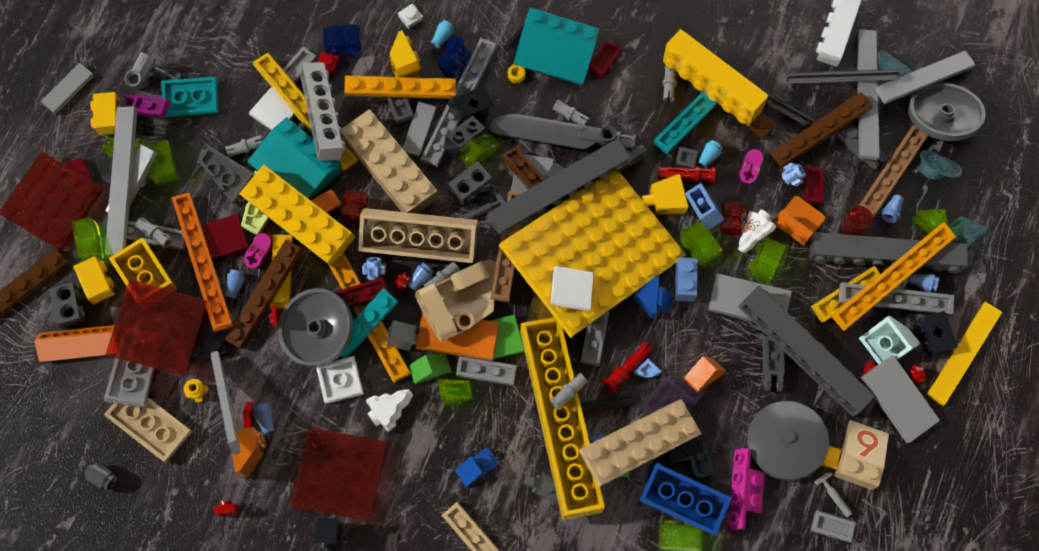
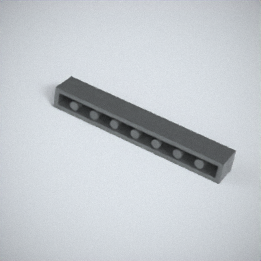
[487,138,630,235]
[809,232,968,273]
[738,285,874,417]

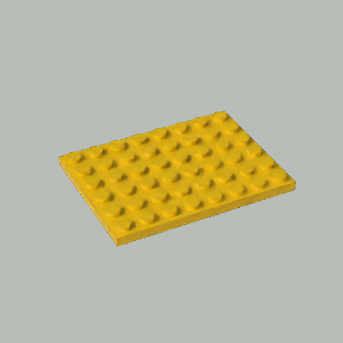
[499,169,686,338]

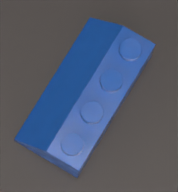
[640,463,731,536]

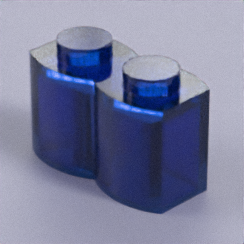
[323,24,362,56]
[438,36,472,80]

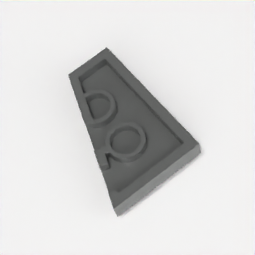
[198,145,254,205]

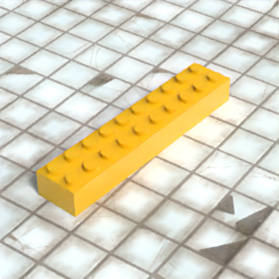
[520,317,605,521]

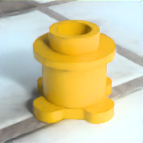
[184,379,209,403]

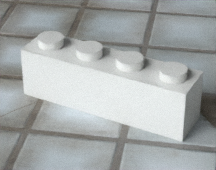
[816,0,861,67]

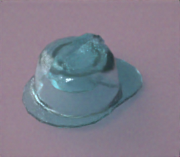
[917,150,962,180]

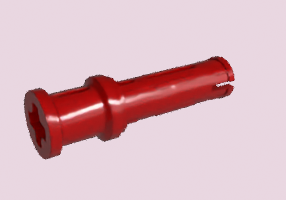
[658,166,715,184]
[603,342,653,393]

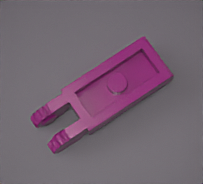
[121,94,171,119]

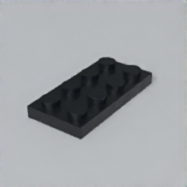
[175,284,228,364]

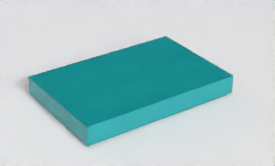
[161,77,219,117]

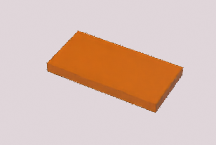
[415,314,499,361]

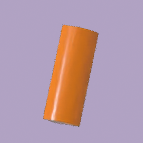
[34,325,120,362]

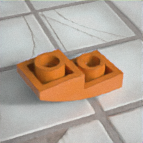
[311,189,342,214]

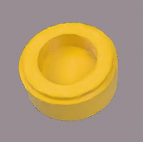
[508,65,526,83]

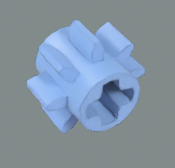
[782,163,806,186]
[362,257,386,280]

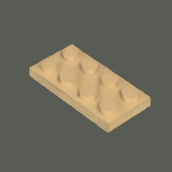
[104,398,192,463]

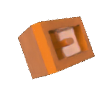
[684,356,726,392]

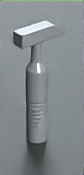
[814,473,853,518]

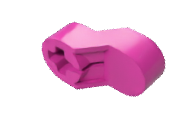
[739,149,763,183]
[244,233,273,268]

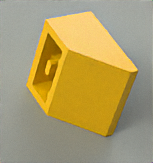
[390,31,421,78]

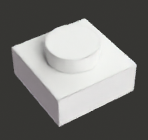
[398,4,423,29]

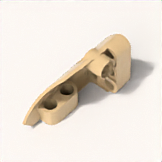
[415,259,496,342]

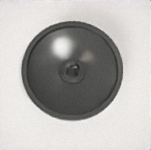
[908,83,986,141]
[278,288,353,367]
[747,401,829,481]

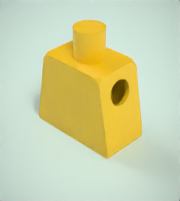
[641,174,688,215]

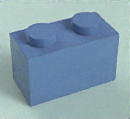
[685,183,725,230]
[675,257,697,302]

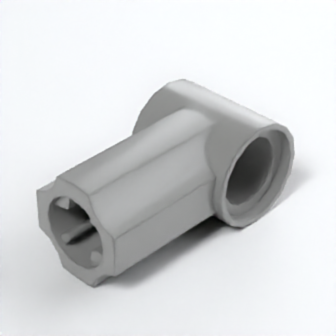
[125,52,156,90]

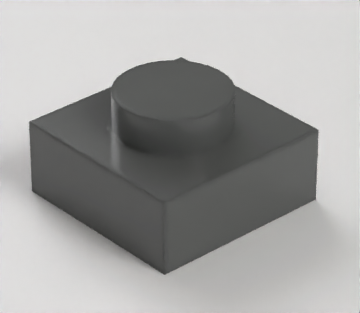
[675,147,698,168]

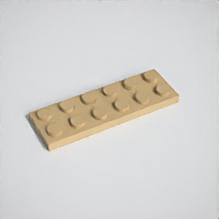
[579,399,702,487]

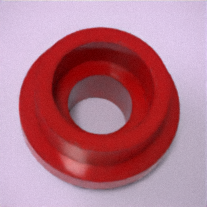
[394,271,411,290]
[908,365,925,385]

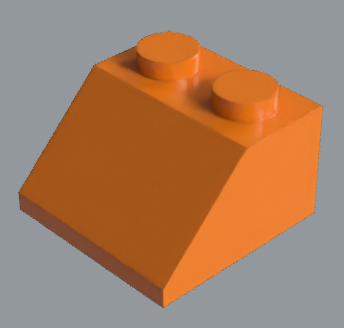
[232,427,266,479]

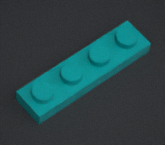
[654,92,717,154]
[341,288,399,358]

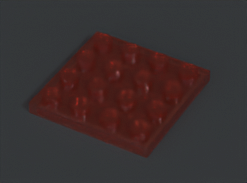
[0,151,104,251]
[106,279,208,377]
[290,427,387,522]

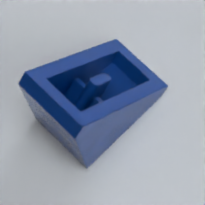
[633,276,659,319]

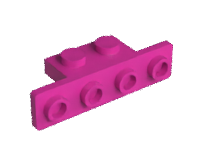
[728,448,765,530]

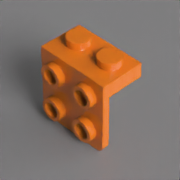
[773,196,825,245]

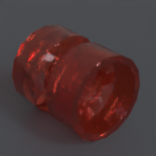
[340,190,369,224]
[719,202,747,236]
[841,205,872,236]

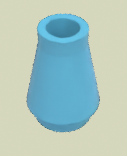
[431,20,455,48]
[697,140,723,168]

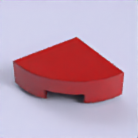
[242,402,254,429]

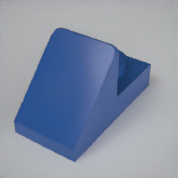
[455,447,499,488]

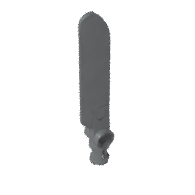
[490,114,637,151]

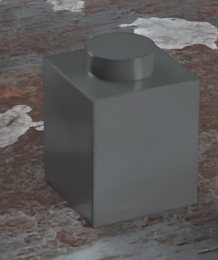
[386,320,418,351]

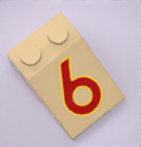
[834,420,889,490]

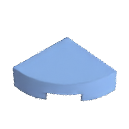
[634,358,662,378]

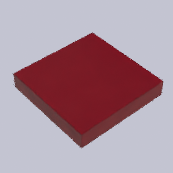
[201,213,249,261]

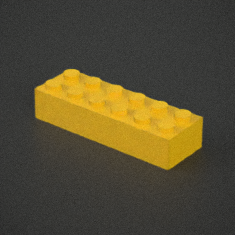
[663,29,769,126]
[239,164,355,267]

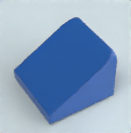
[657,287,671,311]

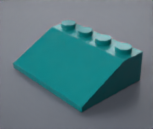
[513,7,599,85]
[248,117,341,201]

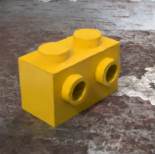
[90,92,121,135]
[73,256,115,305]

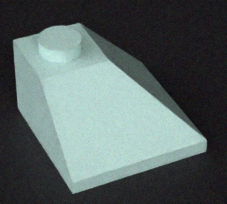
[859,316,920,364]

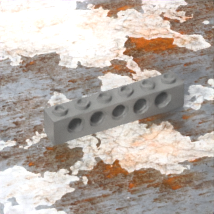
[300,62,345,161]

